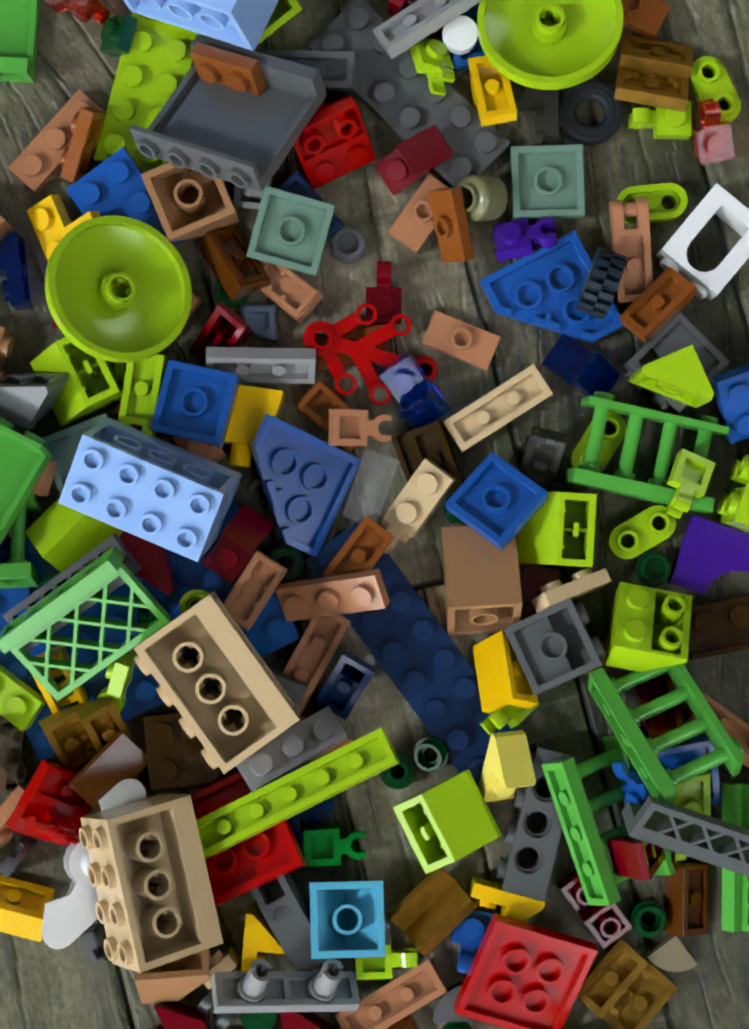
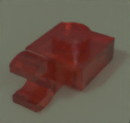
[44,0,111,25]
[692,98,735,166]

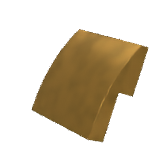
[614,34,693,112]
[38,698,134,772]
[577,938,679,1029]

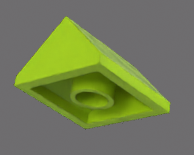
[629,344,714,408]
[25,498,123,574]

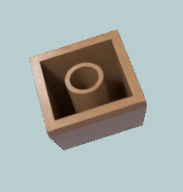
[442,523,523,636]

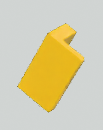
[473,630,539,714]
[0,875,55,942]

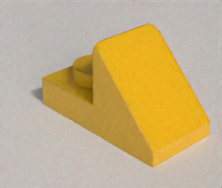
[468,55,517,127]
[469,876,545,921]
[241,906,286,971]

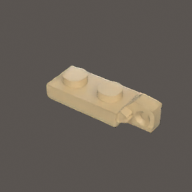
[380,458,456,554]

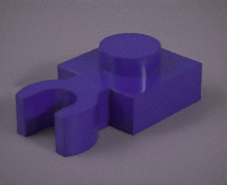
[492,217,558,262]

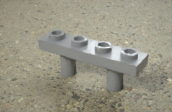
[210,959,361,1014]

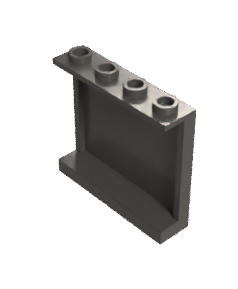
[129,35,327,192]

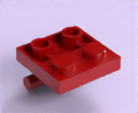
[293,95,376,189]
[6,760,91,847]

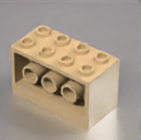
[134,591,300,774]
[79,793,223,973]

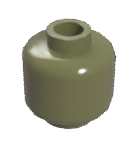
[457,174,508,222]

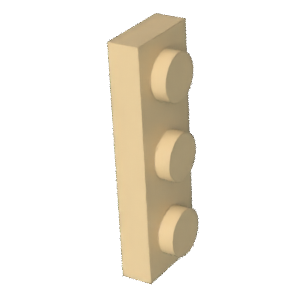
[443,364,553,453]

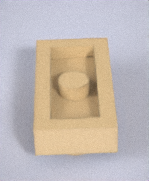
[531,567,611,613]

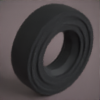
[558,80,623,146]

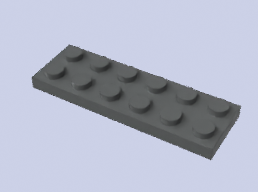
[308,0,511,187]

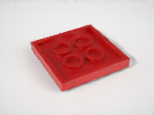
[191,772,306,907]
[453,913,598,1029]

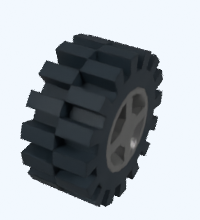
[576,247,627,320]

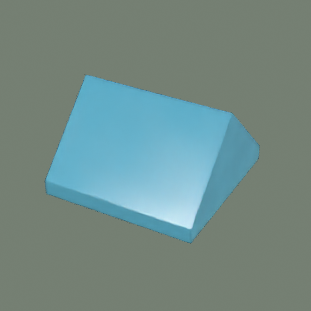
[309,881,386,959]

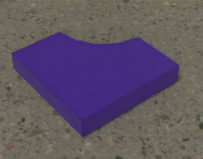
[668,515,749,595]

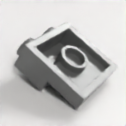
[623,311,730,415]
[504,598,607,696]

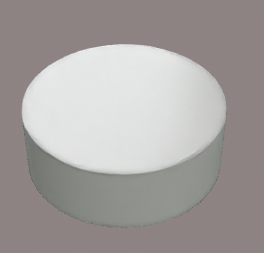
[442,15,478,55]

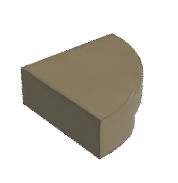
[645,934,698,972]

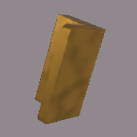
[387,867,478,956]

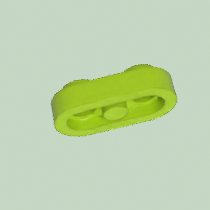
[689,56,741,127]
[616,183,688,225]
[570,412,627,473]
[607,505,676,559]

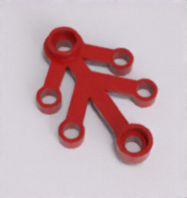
[303,303,438,405]

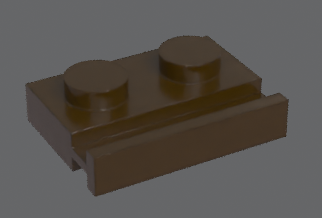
[392,420,464,495]
[689,595,749,660]

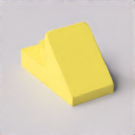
[478,730,536,802]

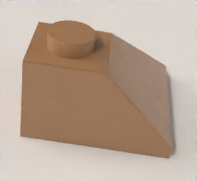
[135,948,211,1004]

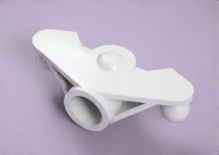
[41,778,146,949]

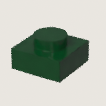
[100,14,138,57]

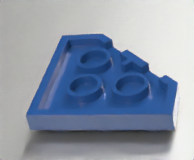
[479,230,624,343]
[250,414,362,558]

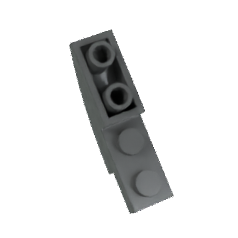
[251,873,327,971]

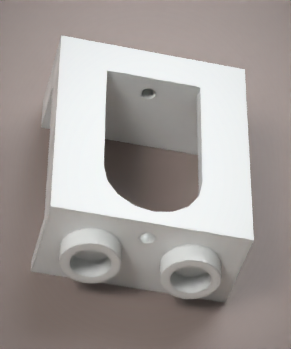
[656,183,749,301]

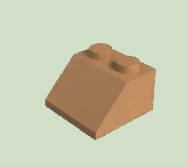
[141,162,240,242]

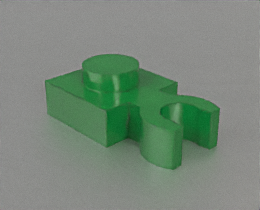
[303,826,366,867]

